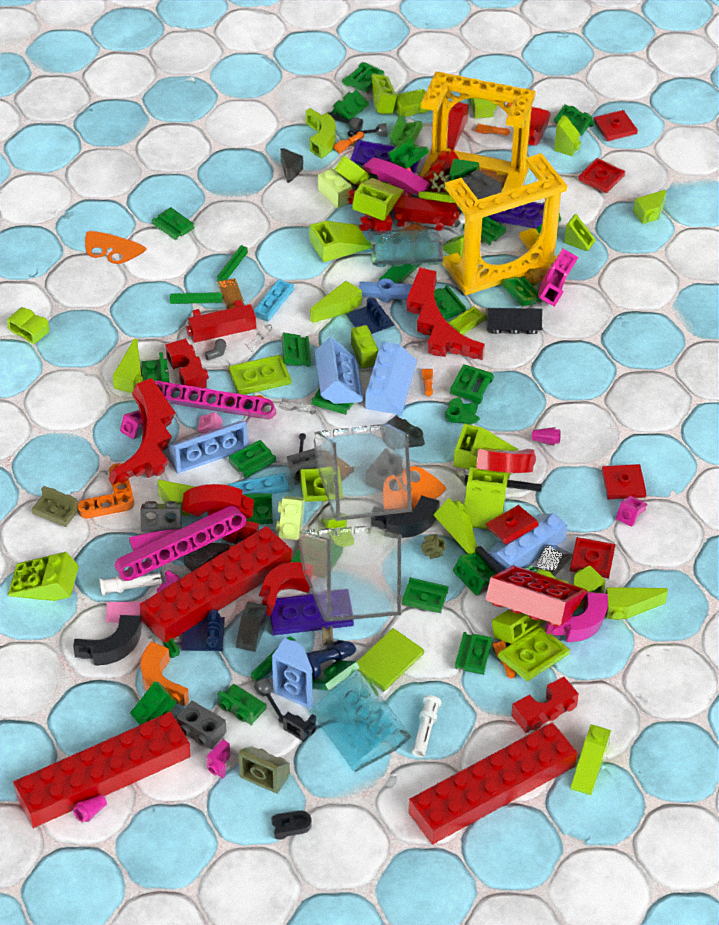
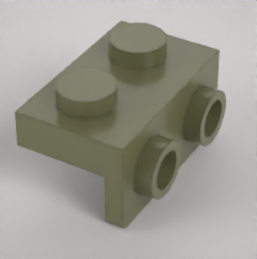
[32,486,78,527]

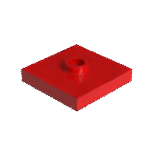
[593,110,638,142]
[578,158,625,193]
[602,464,647,500]
[485,505,539,545]
[570,537,616,579]

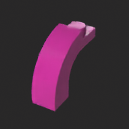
[538,248,579,307]
[546,592,608,642]

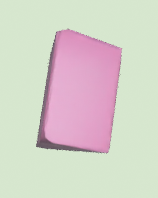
[197,412,223,433]

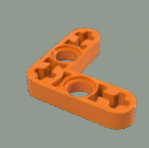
[78,463,134,519]

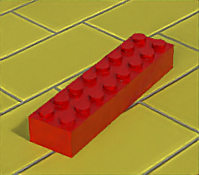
[139,526,292,643]
[13,712,191,828]
[408,722,578,845]

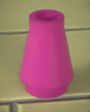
[532,427,561,446]
[73,794,107,823]

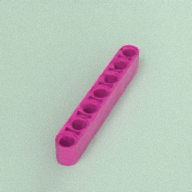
[154,381,276,419]
[114,506,246,581]

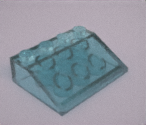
[368,229,443,267]
[310,670,412,772]

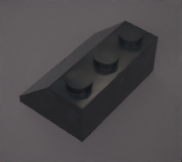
[486,308,542,334]

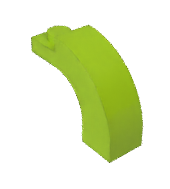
[306,108,336,159]

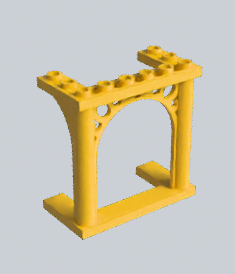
[419,71,536,192]
[441,153,567,296]

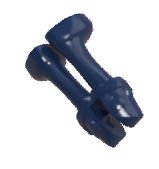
[306,640,356,680]

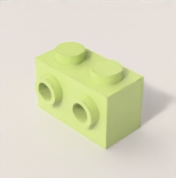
[318,168,352,208]
[276,496,305,540]

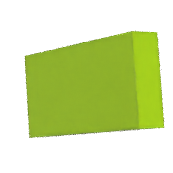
[448,306,486,335]

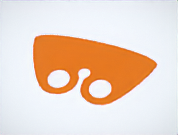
[85,231,146,264]
[383,466,446,513]

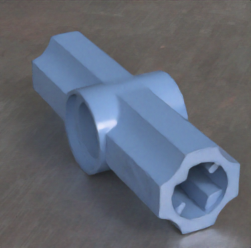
[359,278,413,302]

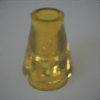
[524,267,549,286]

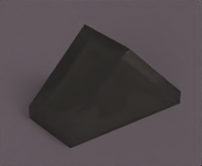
[280,148,303,183]
[535,545,572,577]

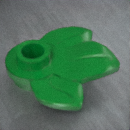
[445,397,480,424]

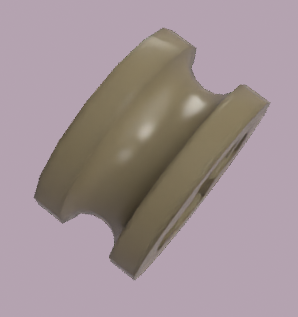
[322,626,333,645]

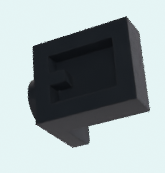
[283,712,317,742]

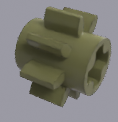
[430,171,450,193]
[421,534,446,559]

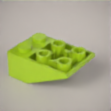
[352,178,404,220]
[309,220,371,263]
[453,424,518,478]
[464,467,508,530]
[8,551,79,601]

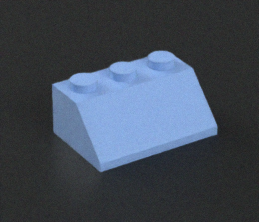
[272,638,313,709]

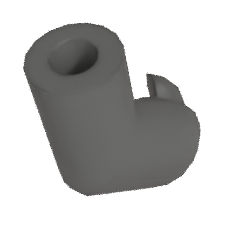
[205,339,227,361]

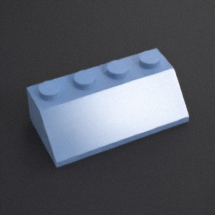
[315,337,363,404]
[365,341,417,415]
[168,421,248,474]
[486,513,567,570]

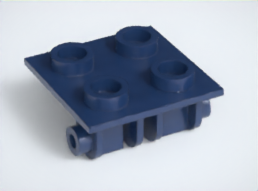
[346,297,394,334]
[181,609,225,651]

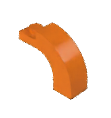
[141,641,189,707]

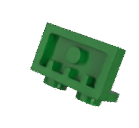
[554,104,594,136]
[388,138,429,169]
[141,352,170,391]
[233,493,273,524]
[453,553,496,596]
[217,683,267,725]

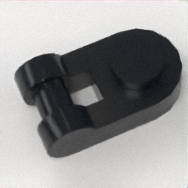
[271,811,312,840]

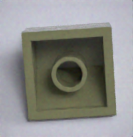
[238,746,290,794]

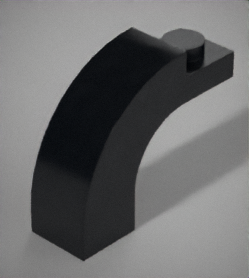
[371,495,440,538]
[73,615,142,666]

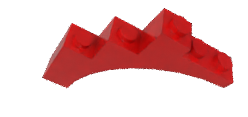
[406,267,485,360]
[108,378,176,485]

